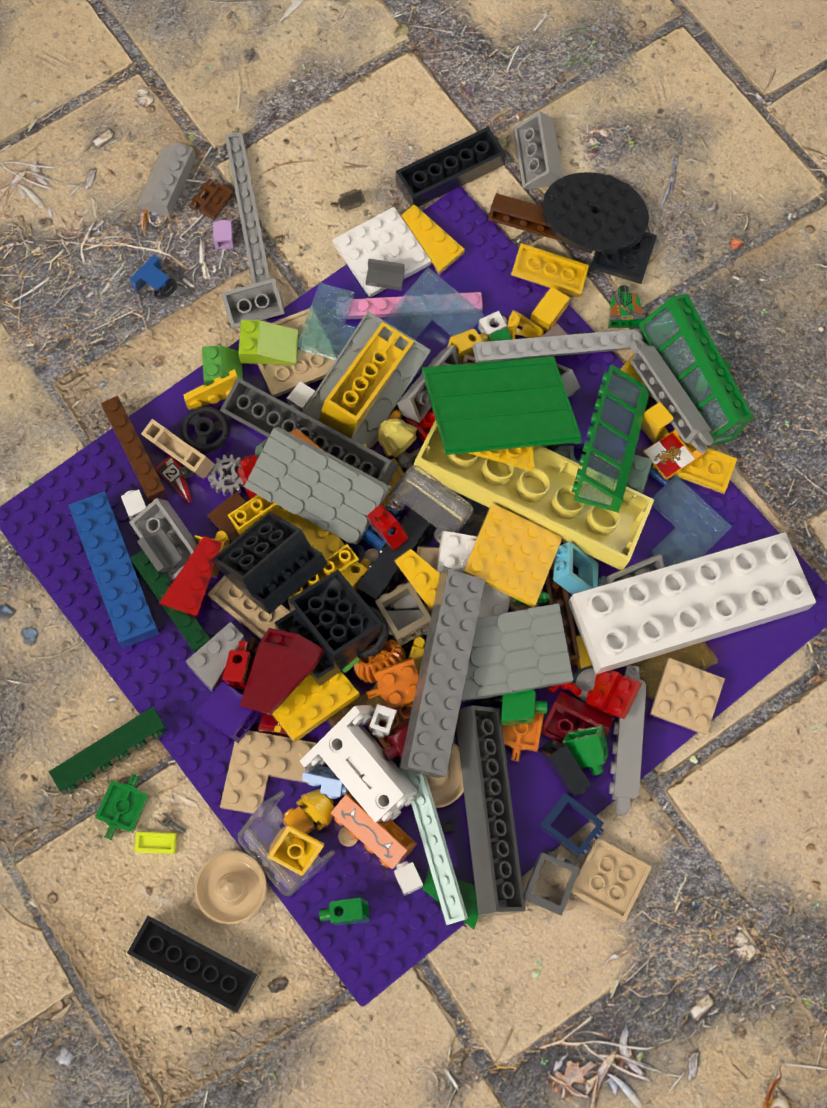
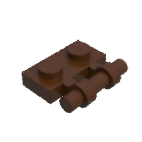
[189,179,234,221]

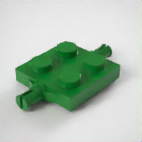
[95,773,149,840]

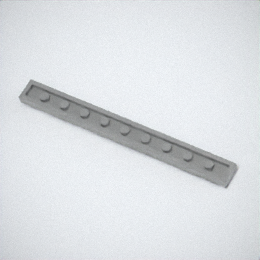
[225,132,270,284]
[473,329,645,363]

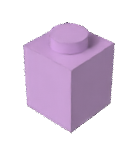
[213,220,233,250]

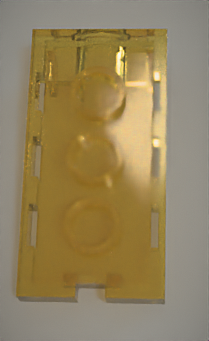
[631,642,718,701]

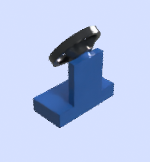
[129,255,178,299]

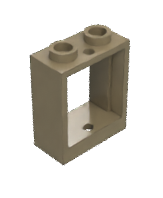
[375,582,431,646]

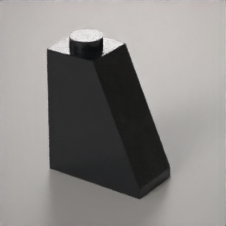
[537,739,591,796]

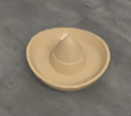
[399,743,464,808]
[194,851,266,924]

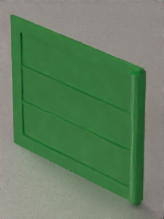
[422,356,582,455]

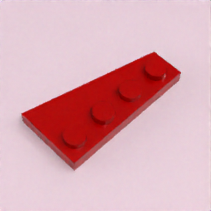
[159,536,222,617]

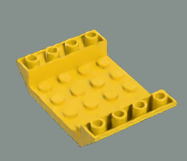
[228,495,359,599]

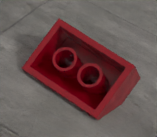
[541,691,614,743]

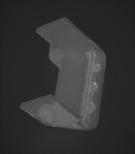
[383,465,473,543]
[238,791,335,896]

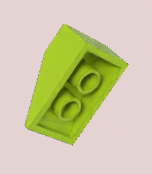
[239,320,298,365]

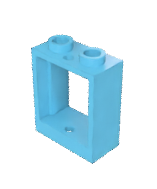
[553,541,598,595]

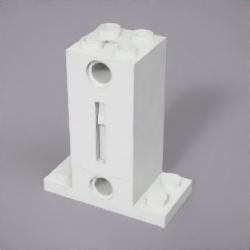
[300,705,418,823]

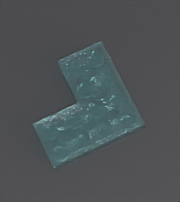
[384,268,484,340]
[297,283,357,360]
[651,475,732,567]

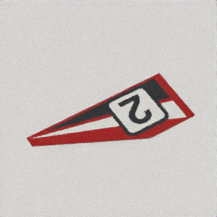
[155,456,192,503]

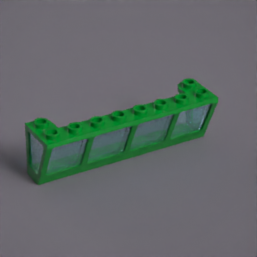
[639,294,754,447]
[572,365,650,513]

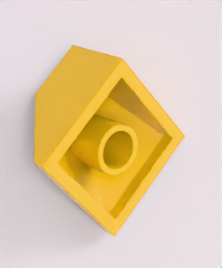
[267,824,324,877]

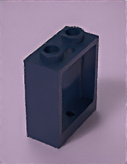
[539,793,604,858]

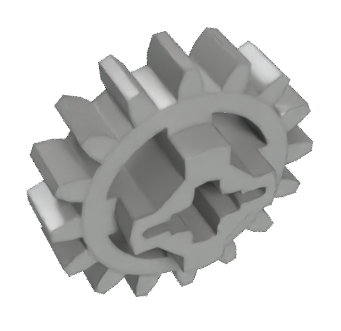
[208,455,244,496]

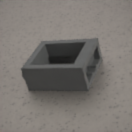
[523,850,580,915]

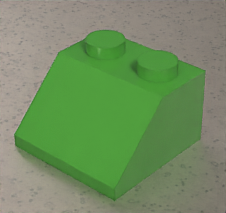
[202,345,243,386]

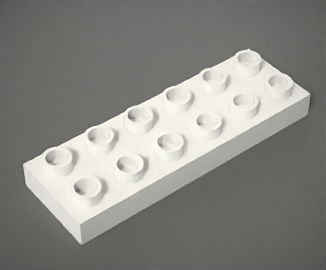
[568,532,816,674]

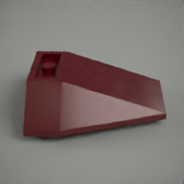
[240,628,325,715]

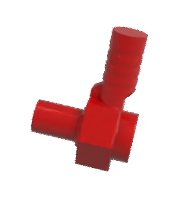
[547,682,582,696]

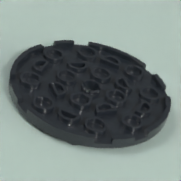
[542,172,649,254]

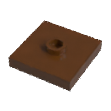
[207,492,246,542]

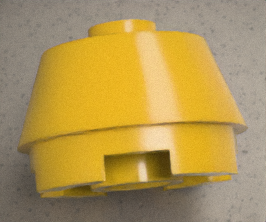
[296,789,334,831]

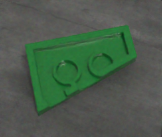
[422,869,479,930]

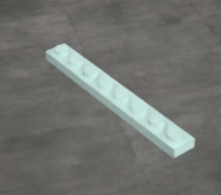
[401,769,468,925]

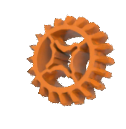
[354,640,406,683]

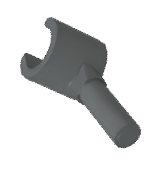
[158,813,186,834]

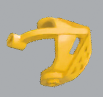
[507,310,544,339]

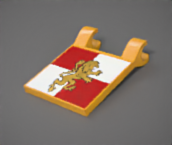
[643,430,707,480]

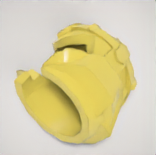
[378,419,417,458]

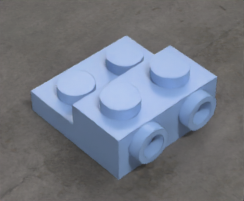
[302,765,349,799]

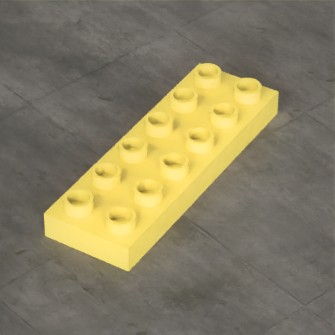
[411,420,654,570]

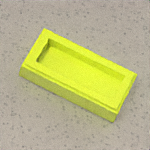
[134,832,177,855]

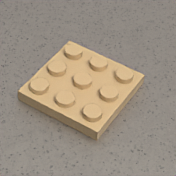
[650,658,725,735]
[570,838,652,922]

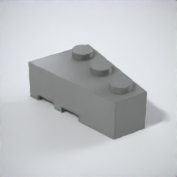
[186,622,245,692]

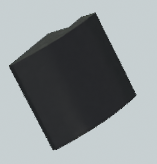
[211,511,328,615]
[274,569,383,686]

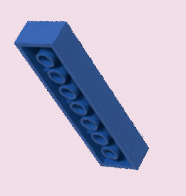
[68,491,160,649]

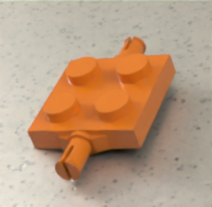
[366,658,419,709]
[502,713,544,762]

